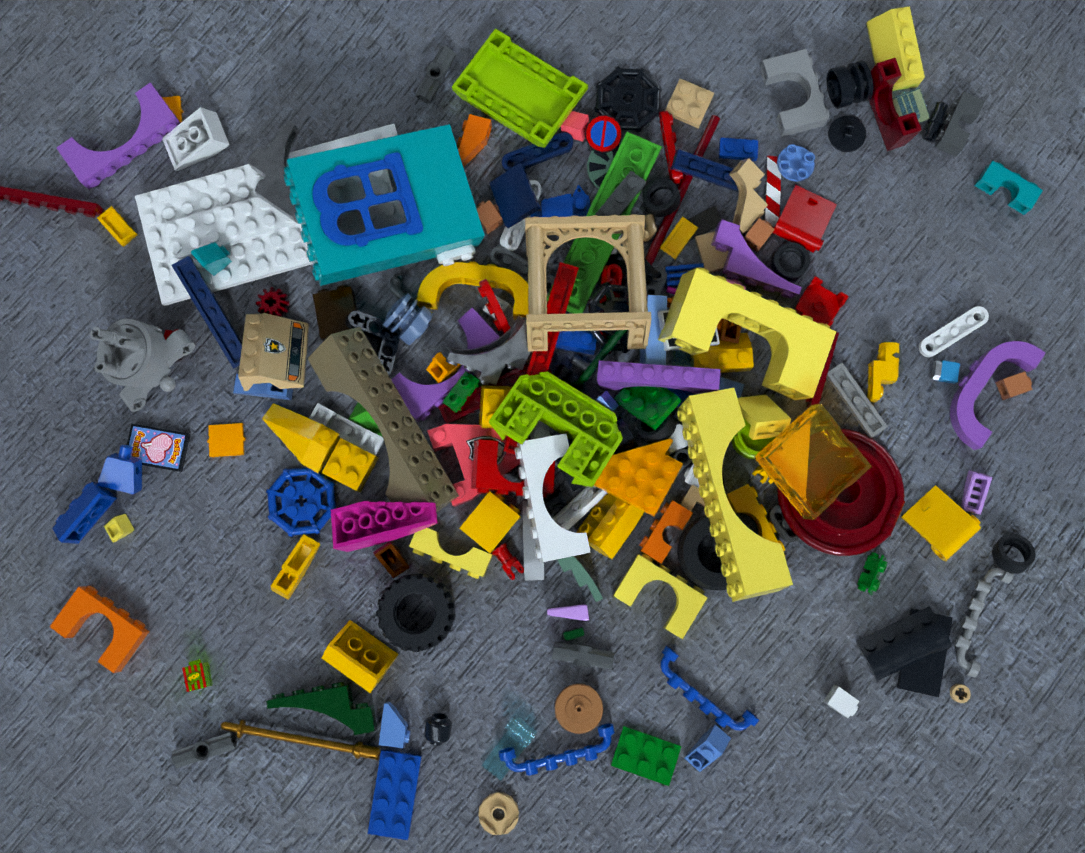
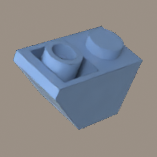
[684,725,731,772]

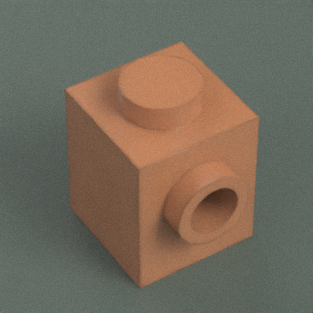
[476,200,503,234]
[744,218,775,253]
[995,371,1033,400]

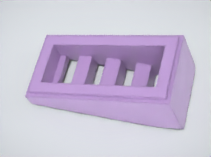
[961,470,992,515]
[547,604,589,621]

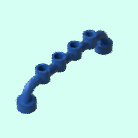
[660,645,759,731]
[498,723,615,776]

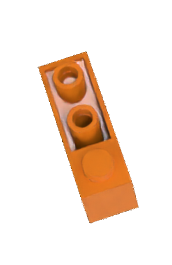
[457,114,492,168]

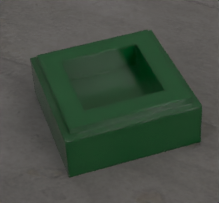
[563,627,585,641]

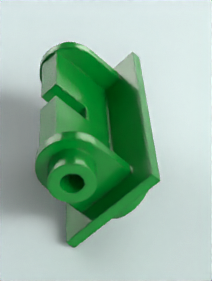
[442,371,480,413]
[857,552,888,595]

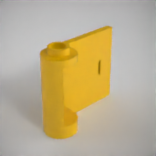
[901,485,981,561]

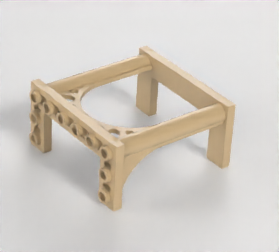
[525,214,651,352]

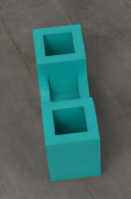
[974,161,1043,215]

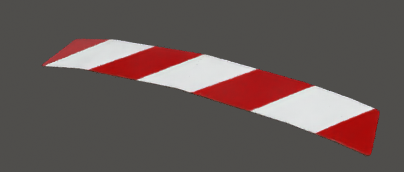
[765,156,781,228]

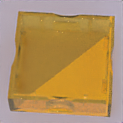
[754,404,872,520]

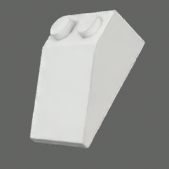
[162,107,230,171]

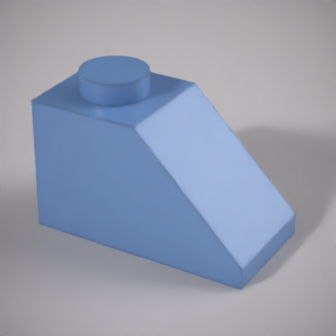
[379,701,411,748]

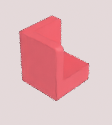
[560,111,589,142]

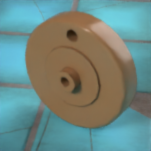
[555,683,603,734]

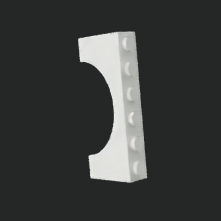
[515,433,591,563]

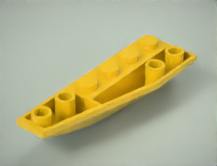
[576,451,670,559]

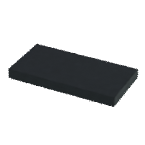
[897,608,953,697]

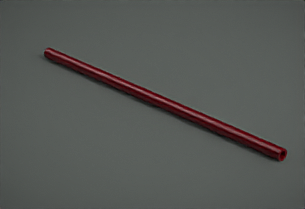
[608,115,720,354]

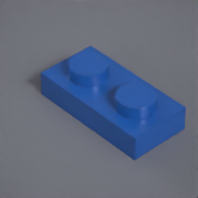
[719,138,758,161]

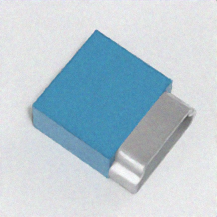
[932,360,960,384]

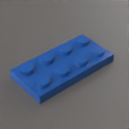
[367,749,422,840]

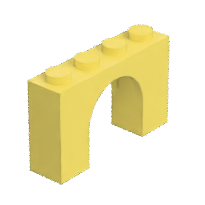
[612,554,707,639]

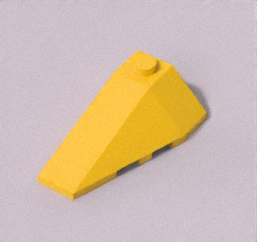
[262,403,339,473]

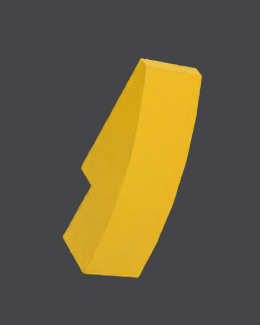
[271,534,321,600]

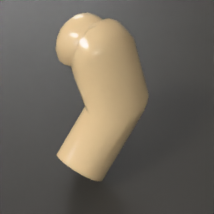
[643,214,657,242]

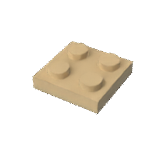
[665,79,714,129]

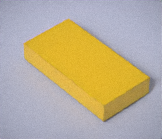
[97,206,138,247]
[660,216,698,259]

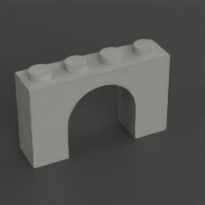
[759,49,829,137]

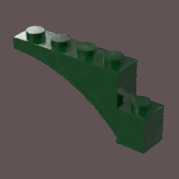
[266,681,378,735]

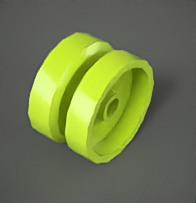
[731,419,778,459]

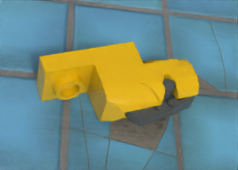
[867,342,904,403]

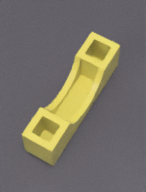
[409,528,493,579]

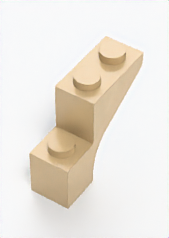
[729,158,768,234]

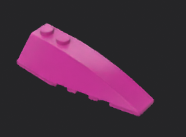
[331,501,437,552]

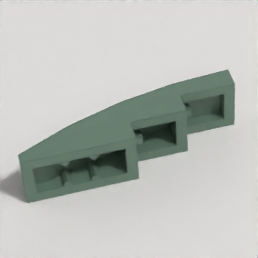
[557,556,603,602]

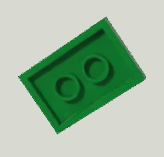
[614,386,681,430]
[611,725,682,786]

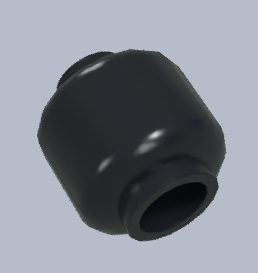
[424,713,452,746]

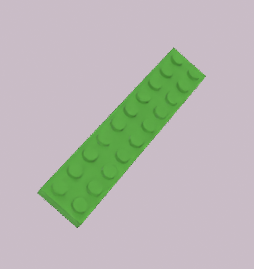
[547,132,662,314]

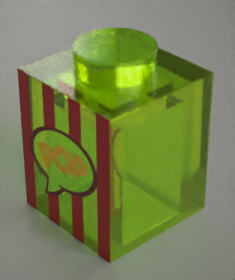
[182,659,212,692]

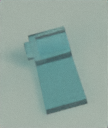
[482,717,537,781]

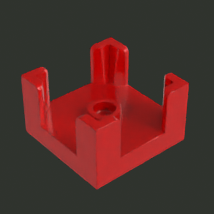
[794,276,849,327]

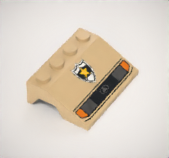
[238,313,309,391]

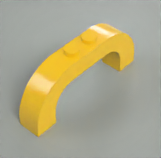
[417,261,529,320]

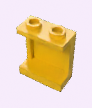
[459,491,521,554]

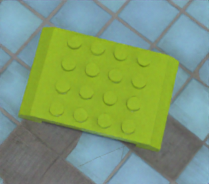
[452,29,588,148]

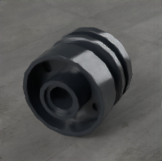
[827,60,873,109]

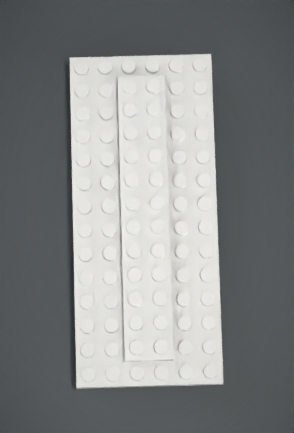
[135,124,406,306]

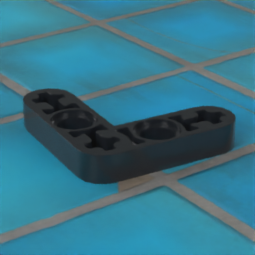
[345,311,401,375]

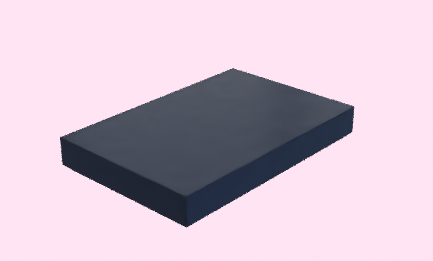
[489,163,541,229]

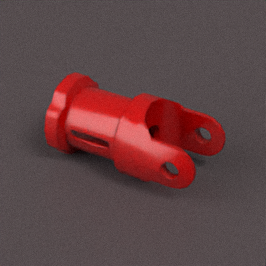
[492,543,524,580]

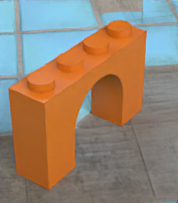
[50,585,150,673]

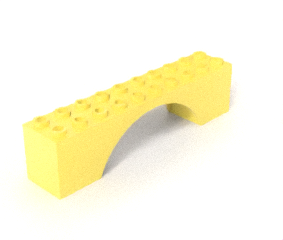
[677,388,793,602]

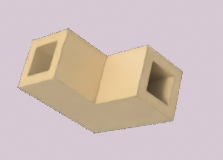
[680,484,705,511]

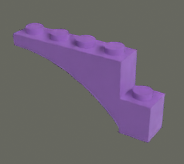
[711,220,802,299]

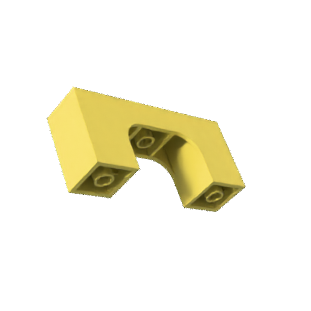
[658,267,836,400]

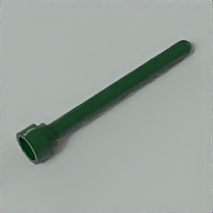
[569,330,627,392]

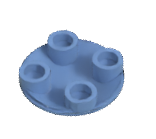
[777,144,815,182]

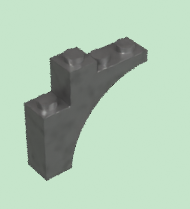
[248,120,299,223]
[441,315,531,385]

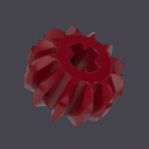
[256,287,290,317]

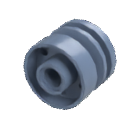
[382,293,434,346]

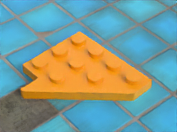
[594,439,683,517]

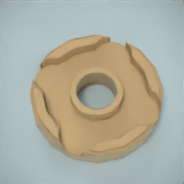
[478,792,519,835]

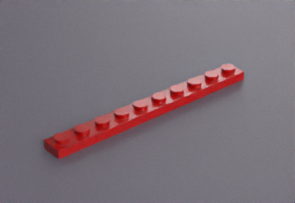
[503,262,579,455]

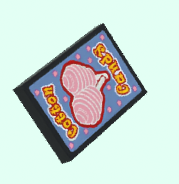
[127,423,191,472]

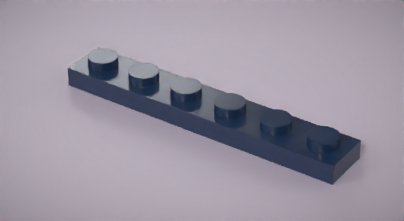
[171,256,242,369]

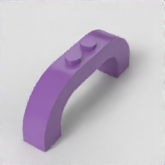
[950,341,1046,450]

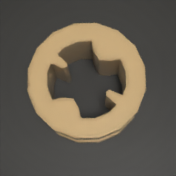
[950,684,971,703]

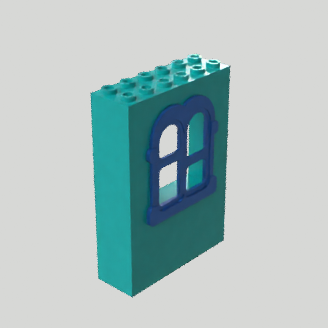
[283,124,485,286]

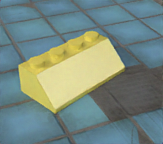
[866,6,925,91]

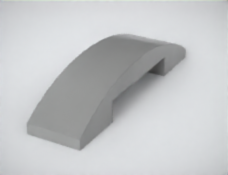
[523,501,544,581]

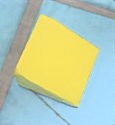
[104,514,134,543]

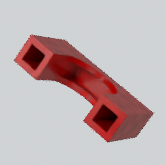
[471,439,555,498]

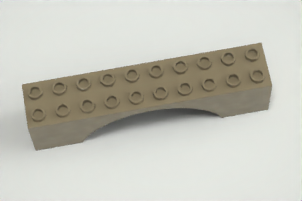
[308,327,459,513]

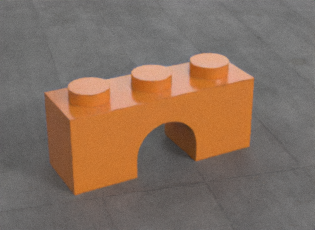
[639,500,693,564]

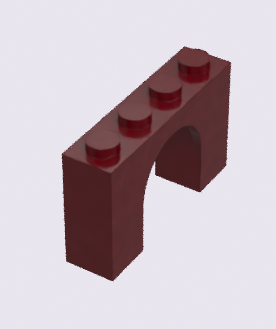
[869,58,922,151]

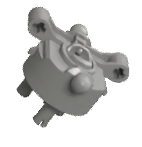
[90,319,195,412]

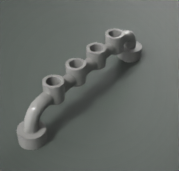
[954,568,1014,678]

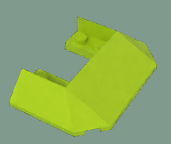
[489,371,623,487]

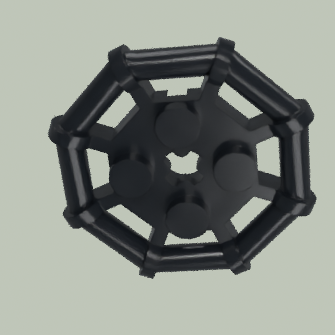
[594,66,662,132]
[587,282,630,353]

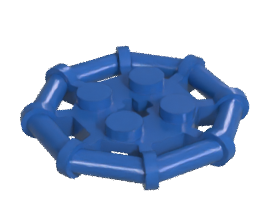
[266,467,336,537]

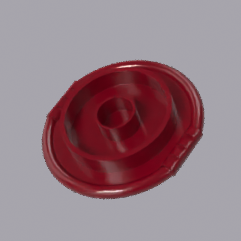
[777,429,905,556]

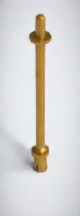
[221,720,380,761]

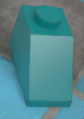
[191,242,232,276]

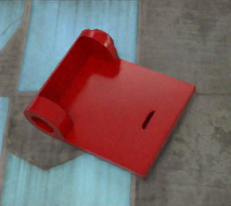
[773,185,837,253]

